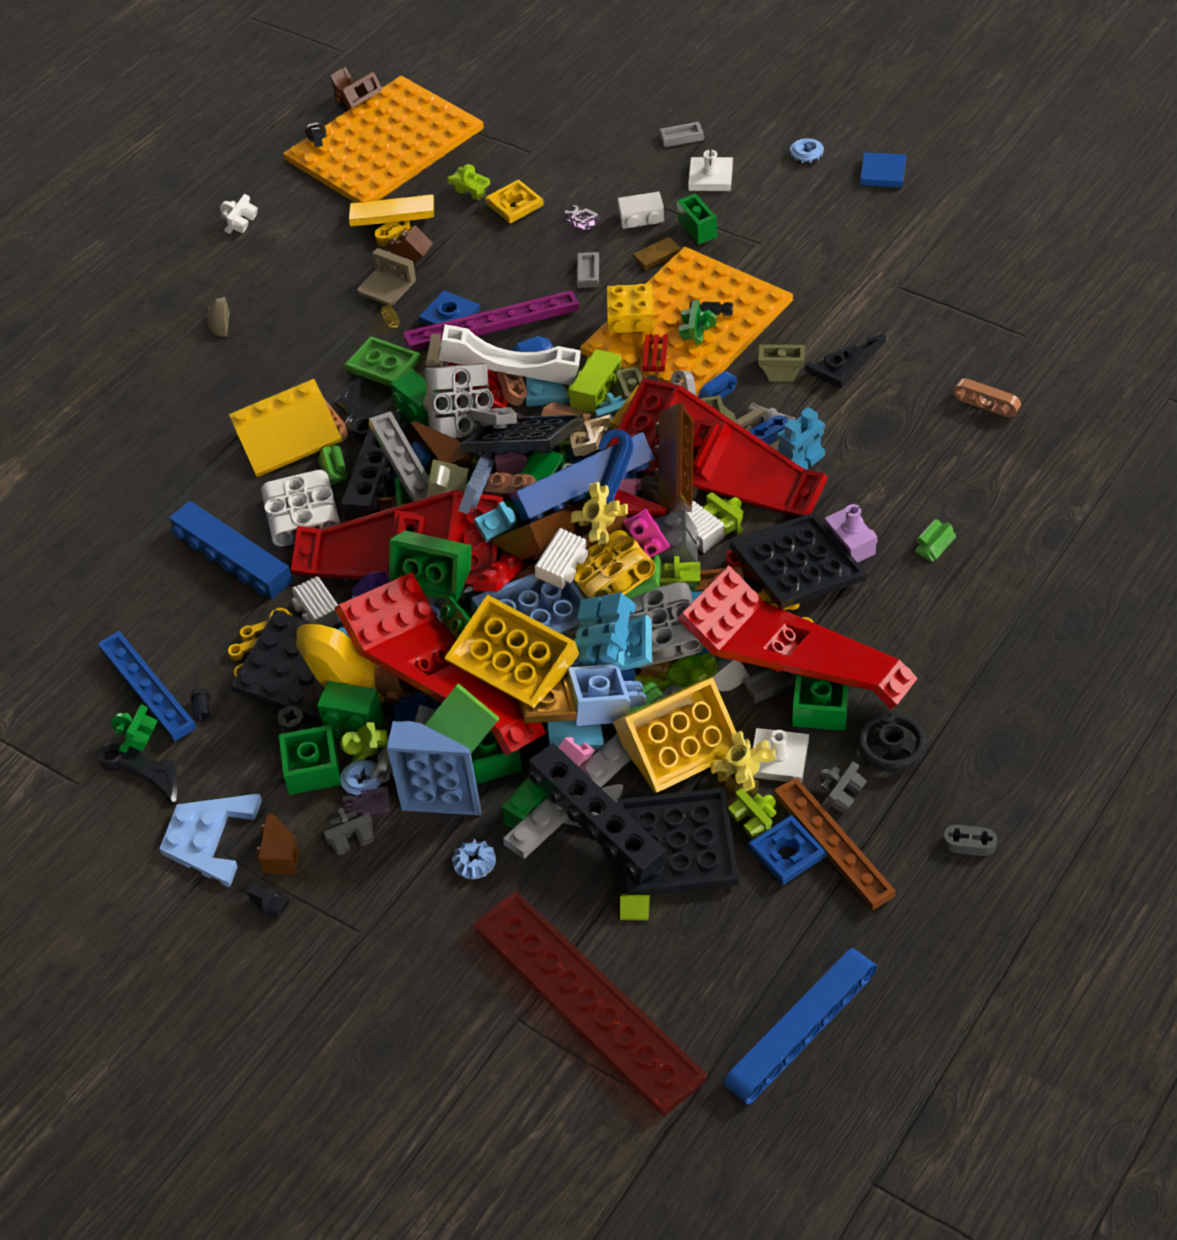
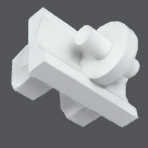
[220,194,258,234]

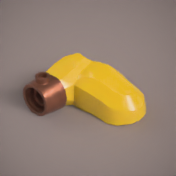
[296,624,418,704]

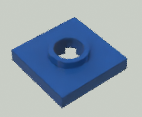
[419,291,480,326]
[748,815,826,885]

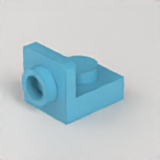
[474,501,515,543]

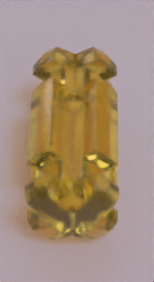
[381,305,400,329]
[726,777,759,794]

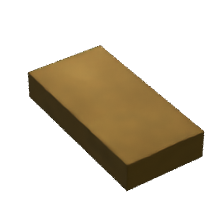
[633,237,681,271]

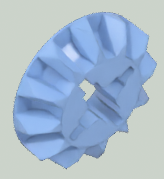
[790,139,824,163]
[340,760,383,797]
[452,839,496,879]

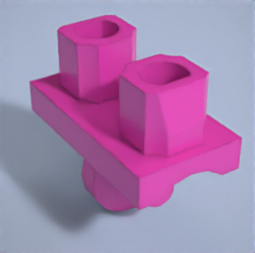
[624,509,670,558]

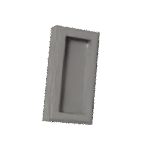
[659,122,704,147]
[577,252,599,288]

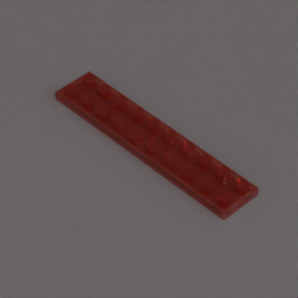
[473,891,708,1117]

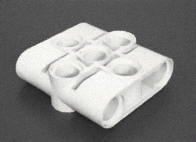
[261,470,341,547]

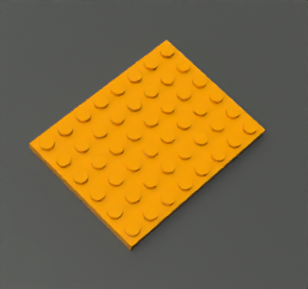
[283,76,484,203]
[580,246,793,397]

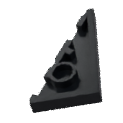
[805,334,886,389]

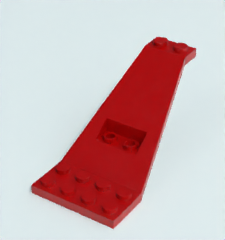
[608,378,828,518]
[291,490,503,588]
[677,566,918,710]
[334,572,546,756]

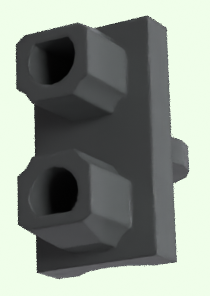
[818,762,867,813]
[324,807,374,856]

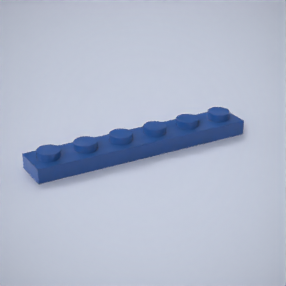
[98,631,197,742]

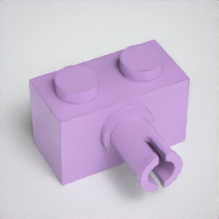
[824,504,878,562]

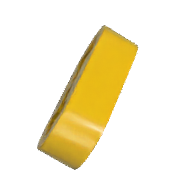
[375,220,411,247]

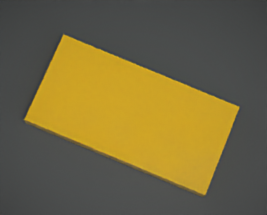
[349,195,434,227]

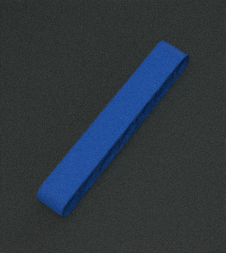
[723,948,877,1105]

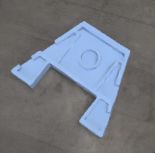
[160,794,262,887]

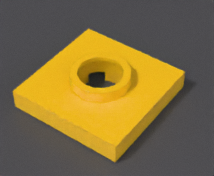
[485,179,544,223]

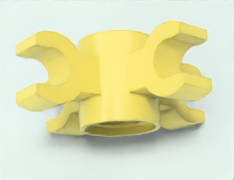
[571,482,628,545]
[710,731,776,792]

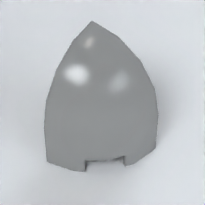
[704,657,750,691]

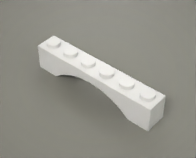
[439,324,581,385]

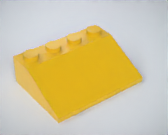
[229,379,343,477]
[445,595,579,708]
[613,677,736,793]

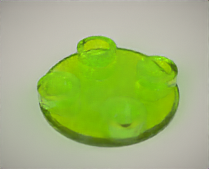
[667,653,718,687]

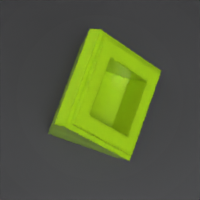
[620,894,650,921]

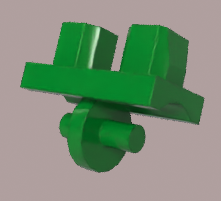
[679,300,717,345]
[111,704,158,753]

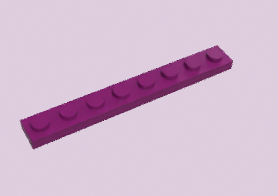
[403,290,579,351]

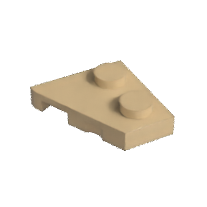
[569,415,611,456]

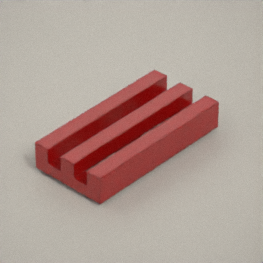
[642,334,668,372]

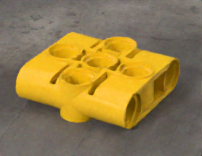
[573,530,656,599]

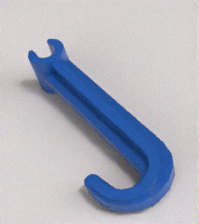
[588,429,634,528]

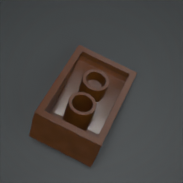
[411,421,474,481]

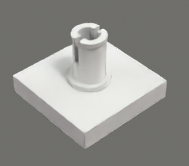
[689,150,733,191]
[753,728,809,783]

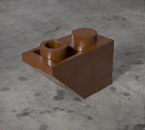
[386,225,433,264]
[256,813,300,874]

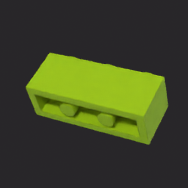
[567,349,621,413]

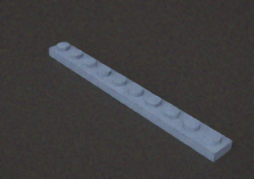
[458,452,495,514]

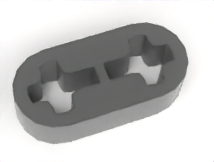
[943,825,997,856]

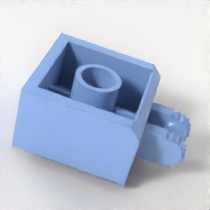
[567,664,646,726]

